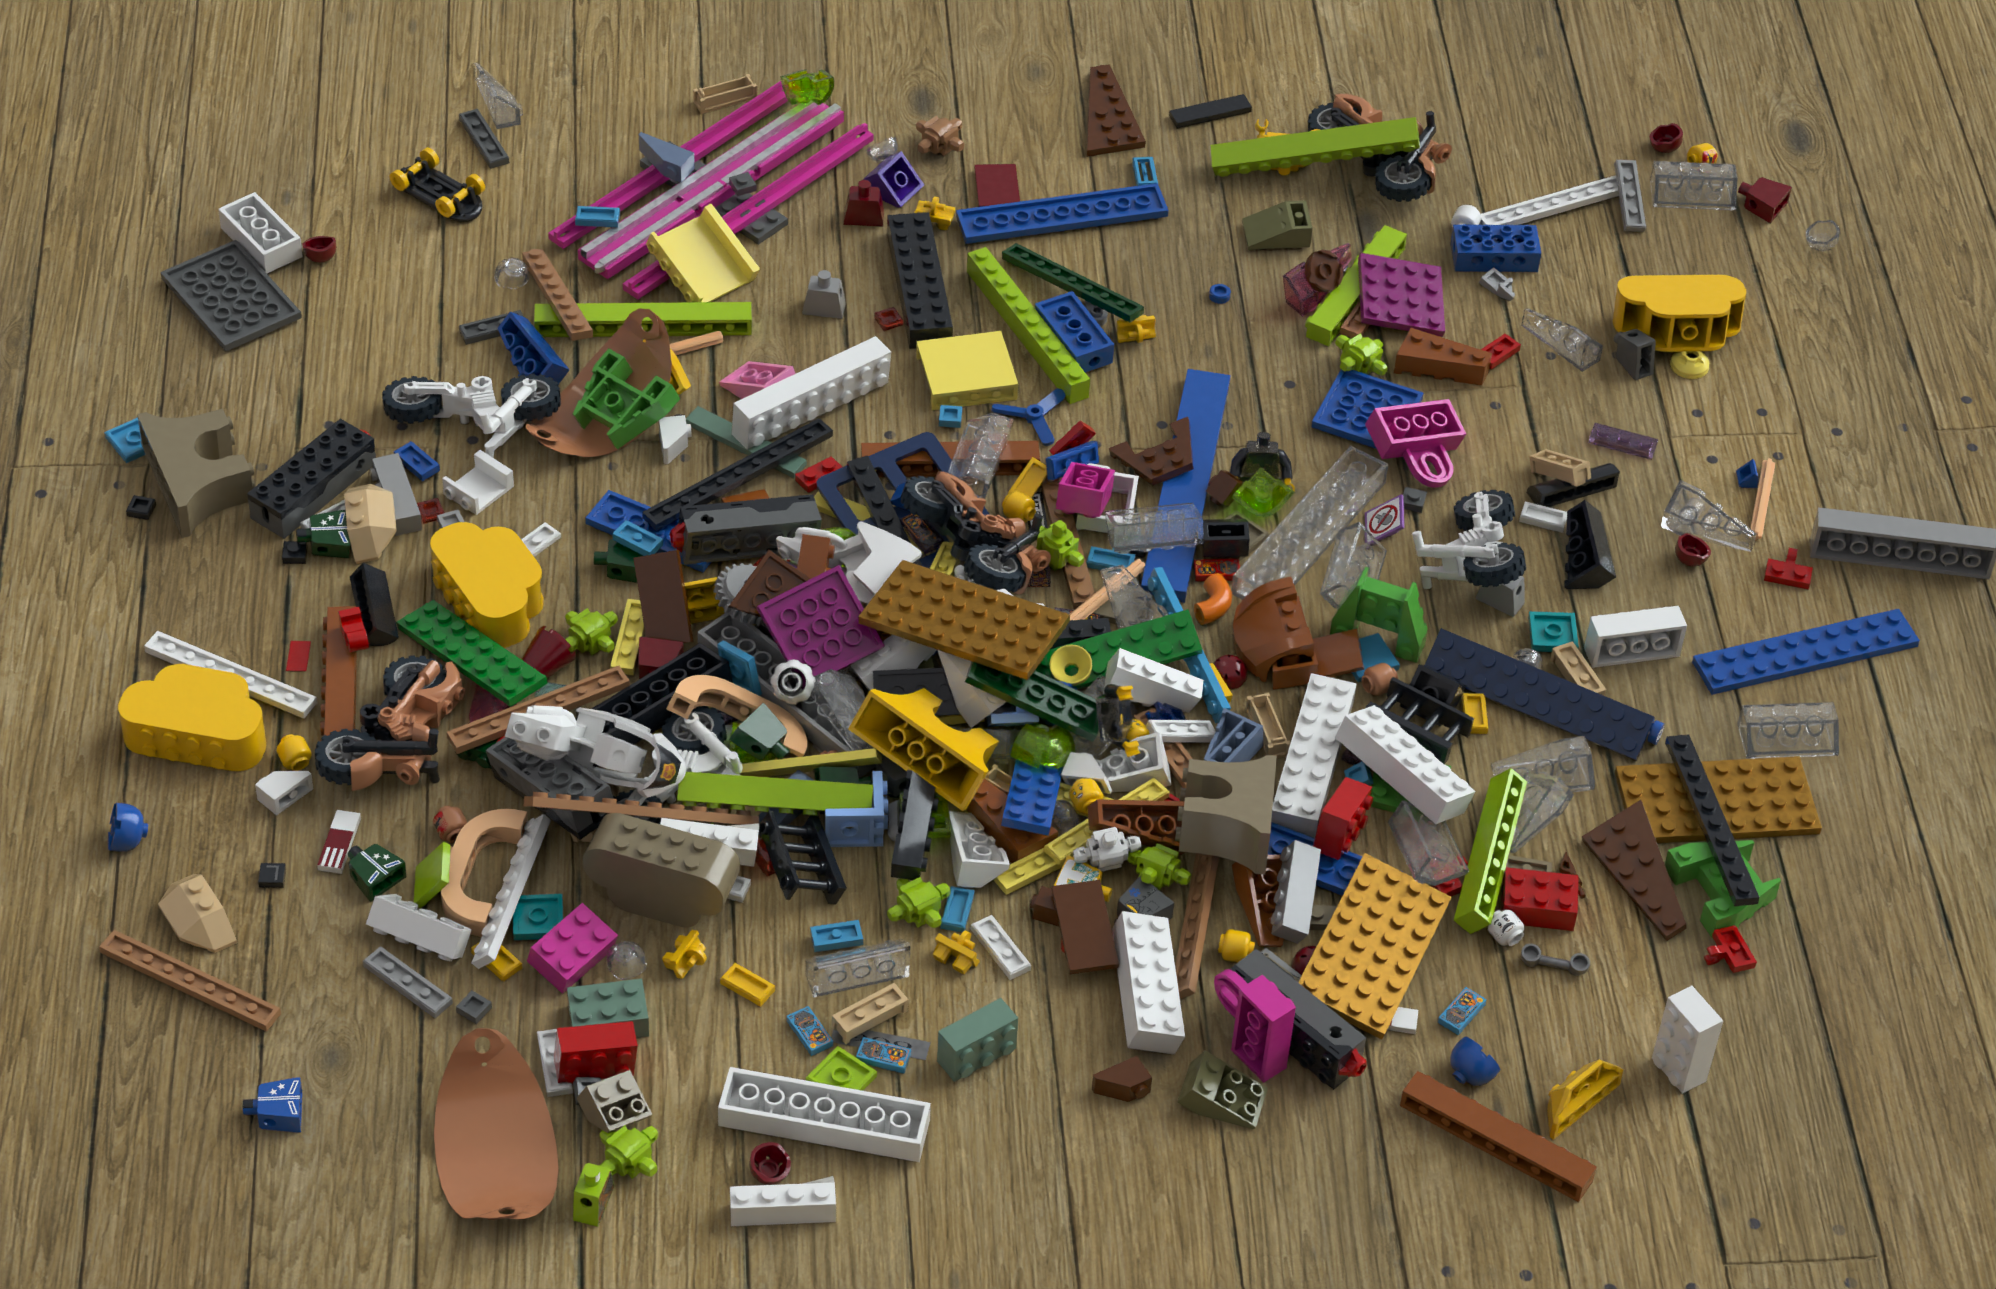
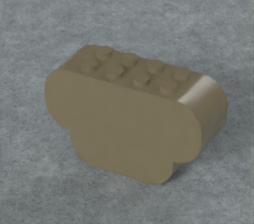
[583,813,740,927]

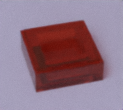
[874,307,903,331]
[417,498,445,524]

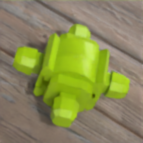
[1335,333,1388,376]
[1036,520,1084,571]
[565,608,618,656]
[1127,843,1192,890]
[887,877,951,928]
[599,1125,658,1179]

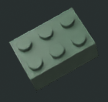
[567,978,649,1038]
[937,998,1018,1082]

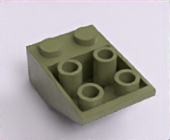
[1242,200,1313,250]
[1177,1051,1268,1129]

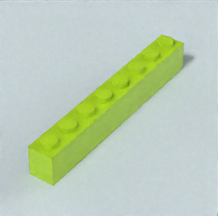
[1305,225,1407,347]
[1454,768,1527,934]
[677,772,873,816]

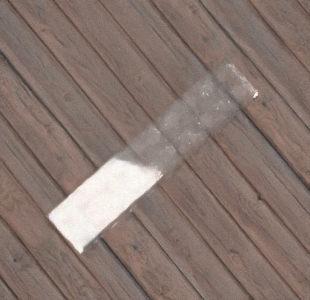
[1231,446,1389,600]

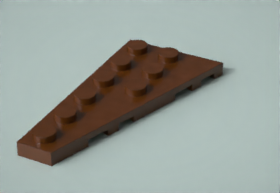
[1087,64,1146,157]
[728,550,883,636]
[1582,800,1687,941]

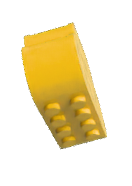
[1613,275,1746,352]
[430,522,544,648]
[118,664,266,771]

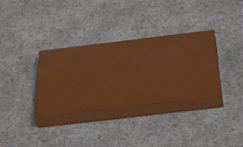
[633,550,694,644]
[1052,880,1119,975]

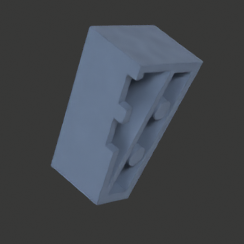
[1204,708,1263,762]

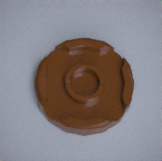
[1305,249,1343,293]

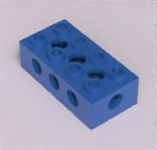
[1450,224,1541,272]
[1035,291,1114,372]

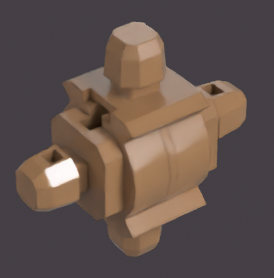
[916,115,964,157]

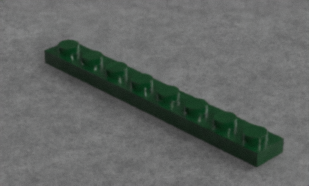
[1002,243,1144,323]

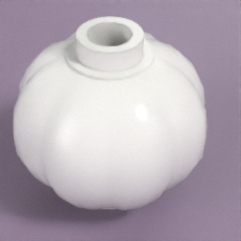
[770,659,816,705]

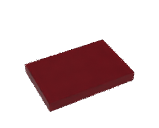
[974,164,1020,207]

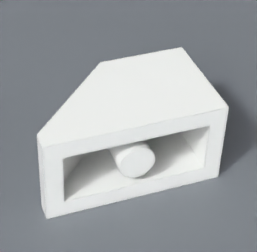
[659,415,692,464]
[1061,752,1112,794]
[255,771,313,815]

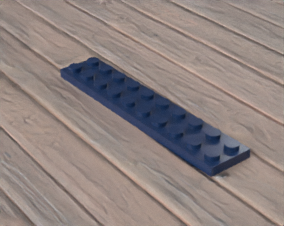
[1425,628,1655,761]

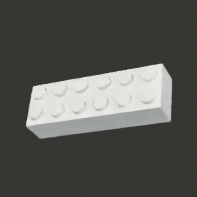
[1335,705,1476,824]
[1112,911,1185,1054]

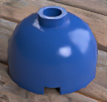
[108,803,148,852]
[1450,1036,1500,1086]

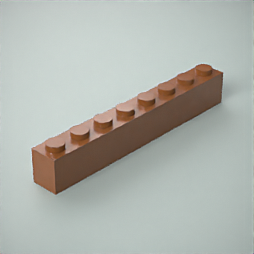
[861,441,1040,477]
[320,606,357,759]
[1400,1071,1597,1202]

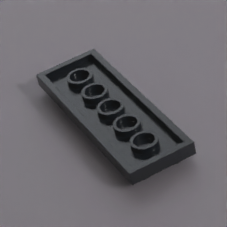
[872,668,1016,716]

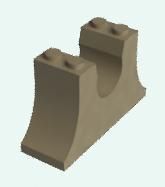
[137,408,256,538]
[1175,755,1277,875]

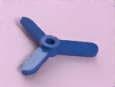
[992,389,1065,446]

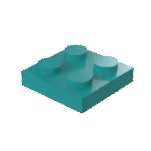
[1528,611,1579,652]
[513,893,563,940]

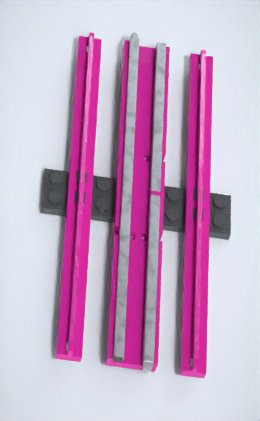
[548,76,874,300]

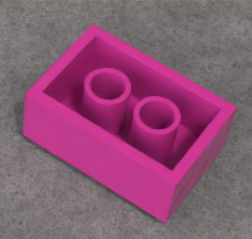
[1056,462,1115,518]
[527,903,618,994]

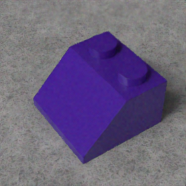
[863,151,924,208]

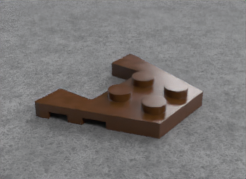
[1109,416,1194,486]

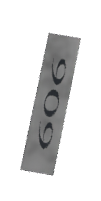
[831,1030,930,1060]

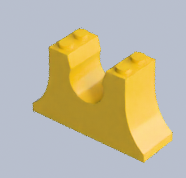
[848,688,999,811]

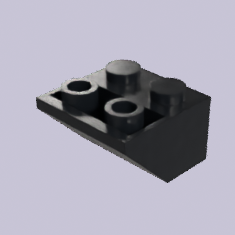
[1201,519,1250,557]

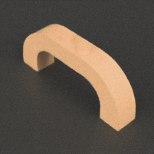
[666,675,807,760]
[441,809,528,937]

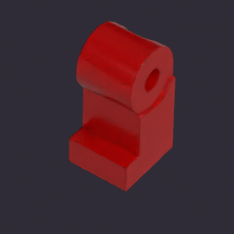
[338,607,369,653]

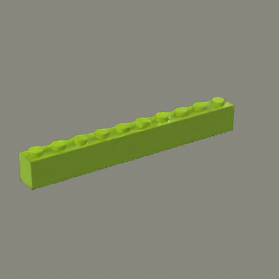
[1211,117,1420,177]
[967,247,1090,404]
[534,302,752,337]

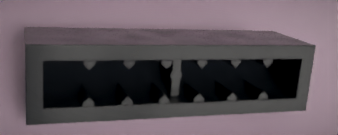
[1526,463,1620,507]
[350,563,399,646]

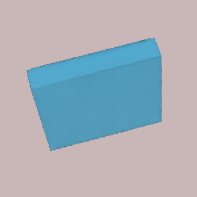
[104,418,145,463]
[1352,633,1400,682]
[717,640,762,696]

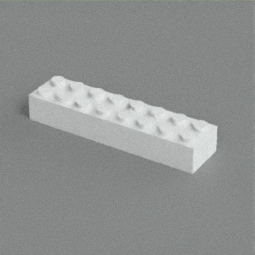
[732,336,891,449]
[1271,673,1357,838]
[718,1067,931,1162]

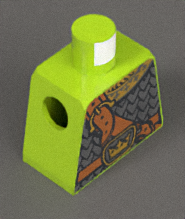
[573,1163,614,1227]

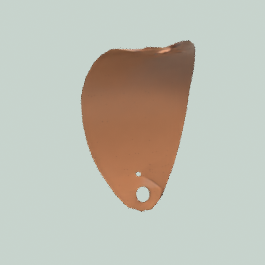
[526,308,672,457]
[434,1028,558,1220]

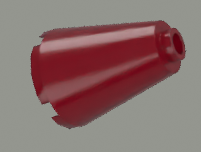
[521,626,576,678]

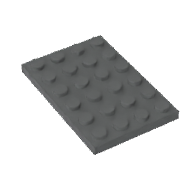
[160,240,302,352]

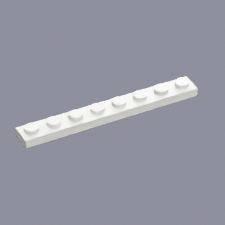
[1480,175,1619,225]
[144,631,317,719]
[472,814,551,969]

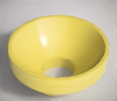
[1670,351,1709,379]
[1050,645,1092,686]

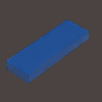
[1046,441,1099,480]

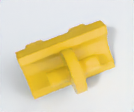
[914,196,955,230]
[1117,315,1156,343]
[662,930,707,979]
[933,930,980,975]

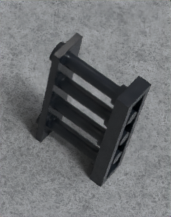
[1366,677,1474,764]
[759,811,847,904]

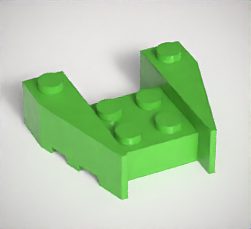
[573,348,680,449]
[1330,567,1428,663]
[1665,840,1781,938]

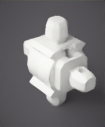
[1073,827,1141,871]

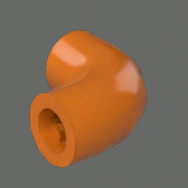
[1194,573,1233,625]

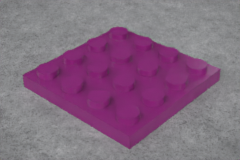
[1358,253,1445,337]
[757,565,885,690]

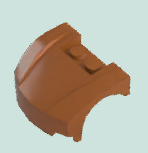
[1233,576,1314,682]

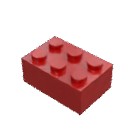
[1313,777,1373,860]
[1501,867,1579,931]
[553,1021,638,1083]

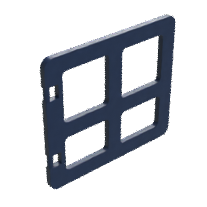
[817,432,990,569]

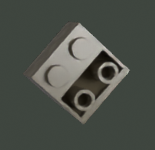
[577,1070,653,1133]

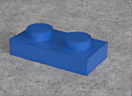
[394,441,440,481]

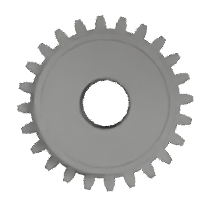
[713,563,766,626]

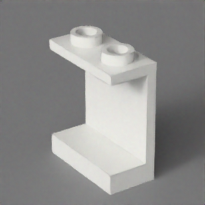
[442,450,514,515]

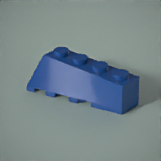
[498,312,570,385]

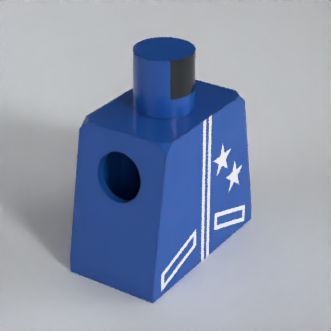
[243,1077,303,1132]

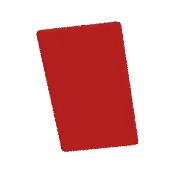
[286,641,311,671]

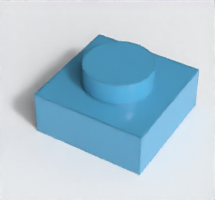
[939,405,962,428]
[1344,761,1373,785]

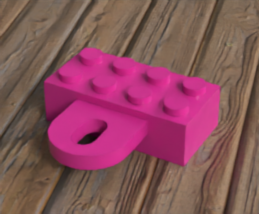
[1365,399,1466,488]
[1214,969,1296,1083]

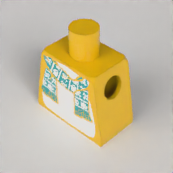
[1054,856,1112,902]

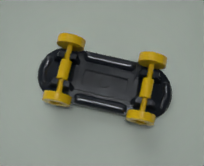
[389,147,485,222]

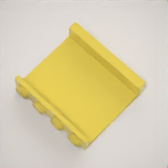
[646,204,760,302]
[916,331,1018,410]

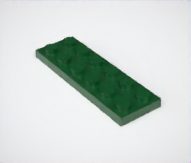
[965,661,1106,742]

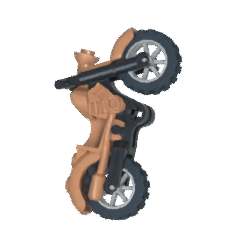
[1308,94,1452,202]
[900,471,1051,594]
[315,655,465,791]

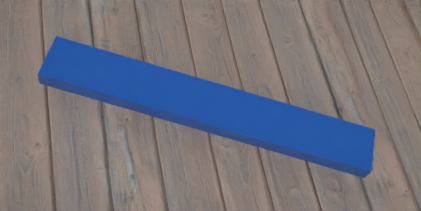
[1141,369,1231,603]

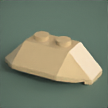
[344,484,397,564]
[158,874,237,953]

